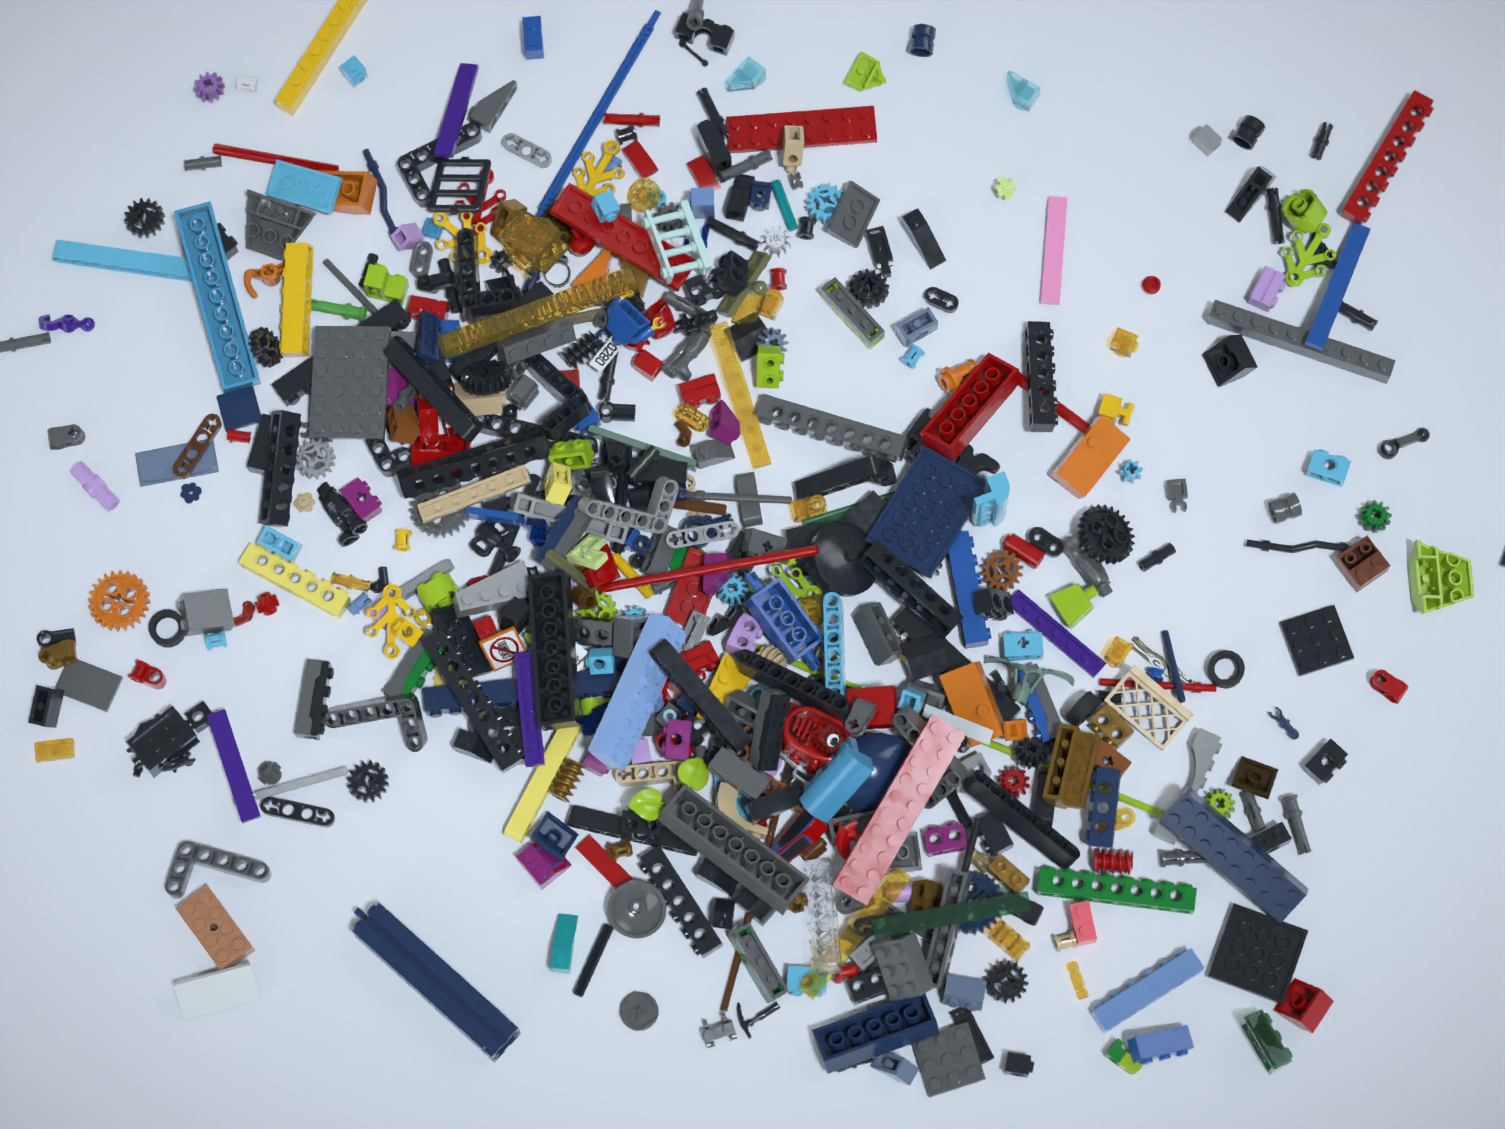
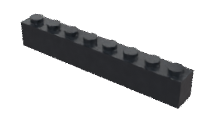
[272,299,412,407]
[892,606,1021,721]

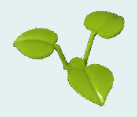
[627,757,709,821]

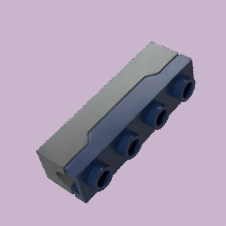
[535,495,593,572]

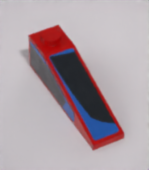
[771,809,828,863]

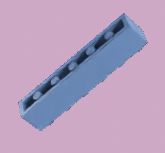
[1091,948,1205,1034]

